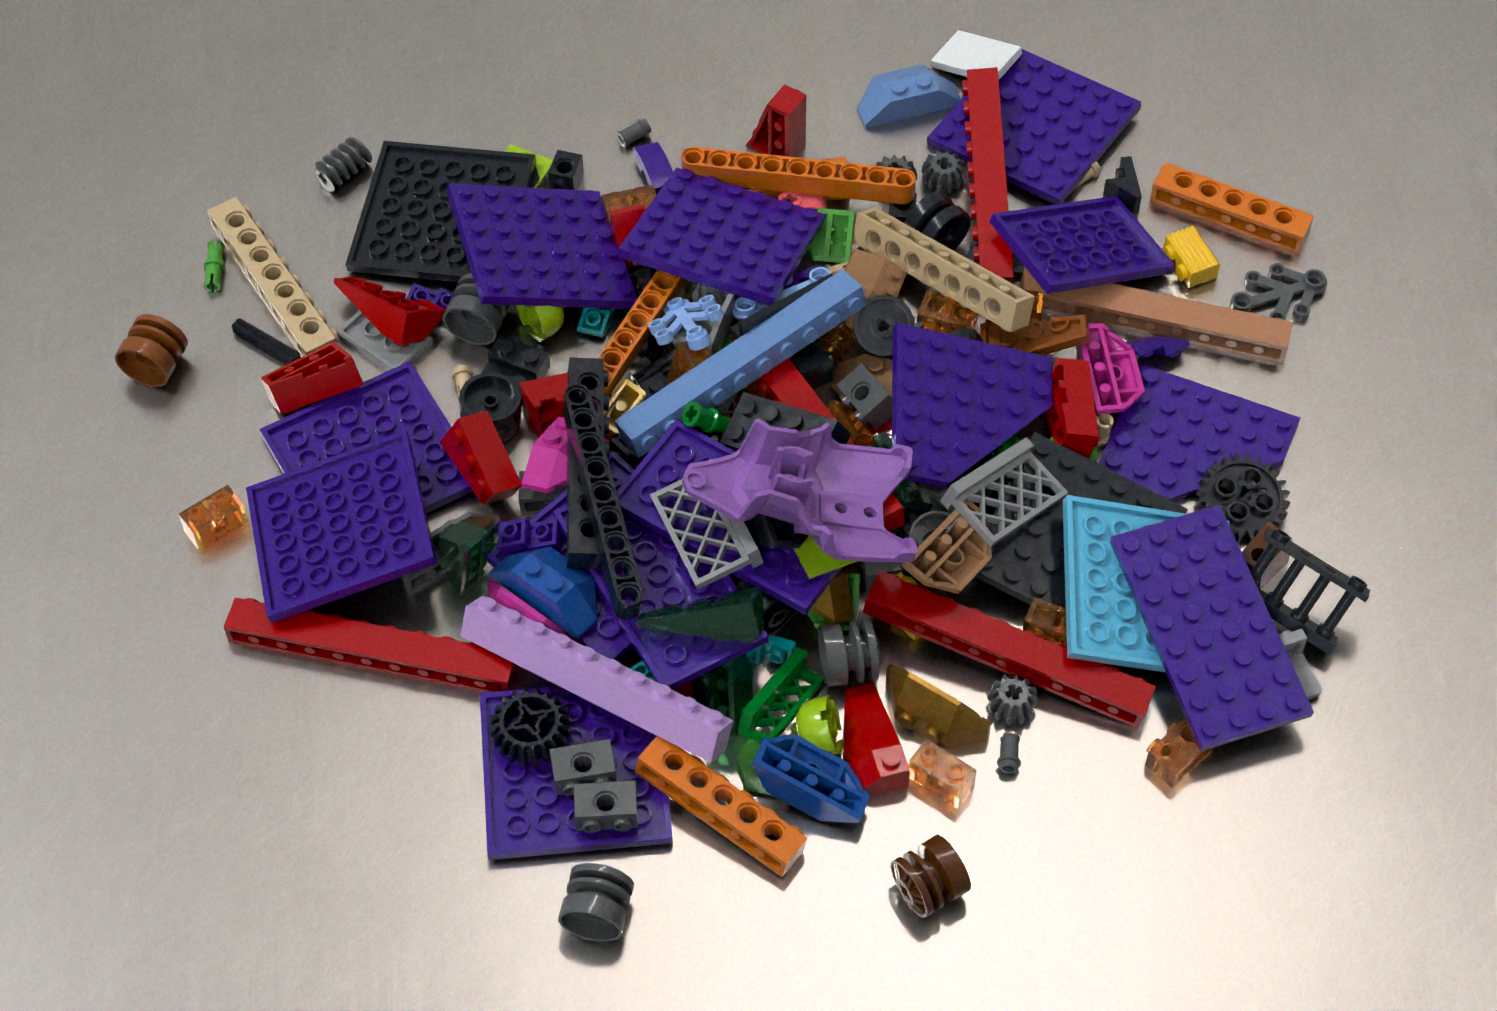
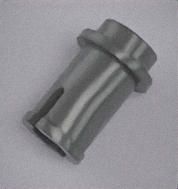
[617,119,651,147]
[997,733,1021,774]

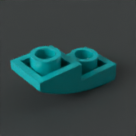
[577,307,617,338]
[737,635,796,665]

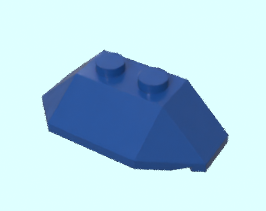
[489,546,597,640]
[752,734,870,823]

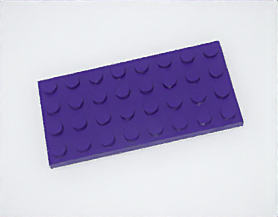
[616,420,842,615]
[553,474,769,690]
[1110,504,1314,752]

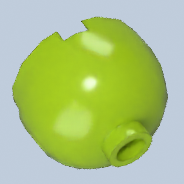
[515,305,565,342]
[791,695,843,755]

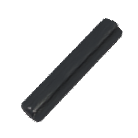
[232,318,301,364]

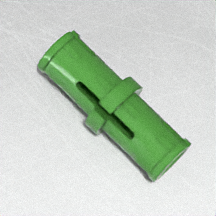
[203,240,225,292]

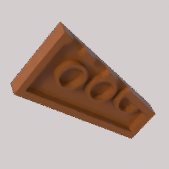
[980,314,1090,355]

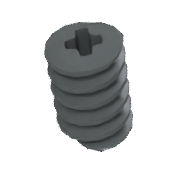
[314,137,373,192]

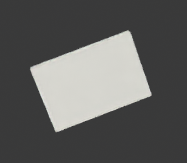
[930,30,1022,79]

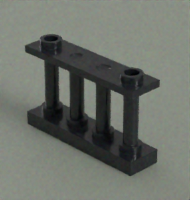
[1250,527,1370,655]

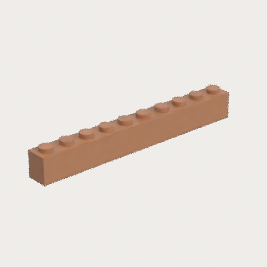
[1019,267,1293,364]

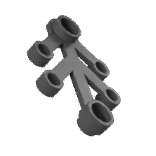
[1230,263,1327,321]

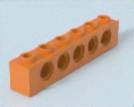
[1150,162,1314,255]
[635,736,808,877]

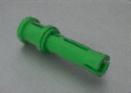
[682,401,731,434]

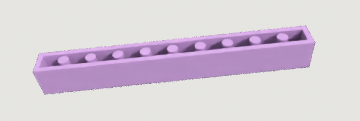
[460,596,733,763]

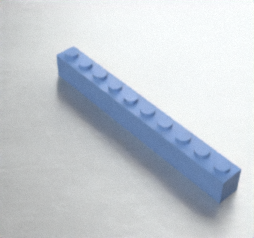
[614,269,867,458]

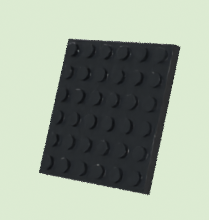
[345,141,536,282]
[975,432,1188,623]

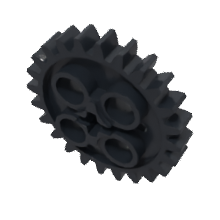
[1196,453,1290,544]

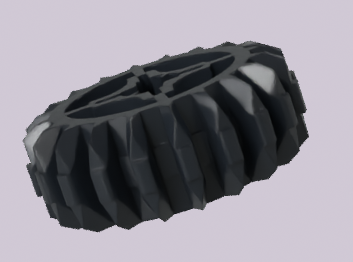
[489,687,571,767]

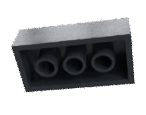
[720,392,851,451]

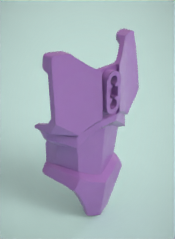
[682,419,917,562]

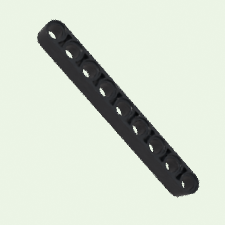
[562,384,643,620]

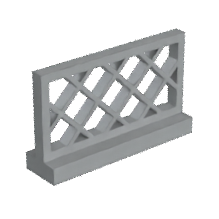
[940,437,1068,547]
[650,459,764,590]

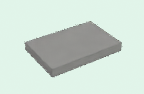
[336,311,433,372]

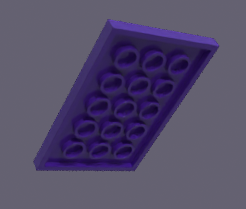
[989,196,1175,294]

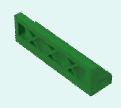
[738,647,825,743]

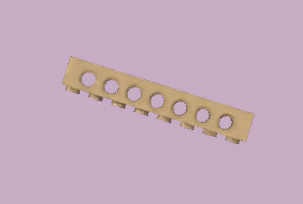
[208,197,340,357]
[852,207,1035,332]

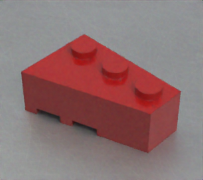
[746,84,807,157]
[261,341,364,414]
[1045,357,1100,458]
[519,373,612,438]
[440,410,522,505]

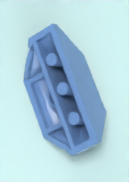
[857,64,961,129]

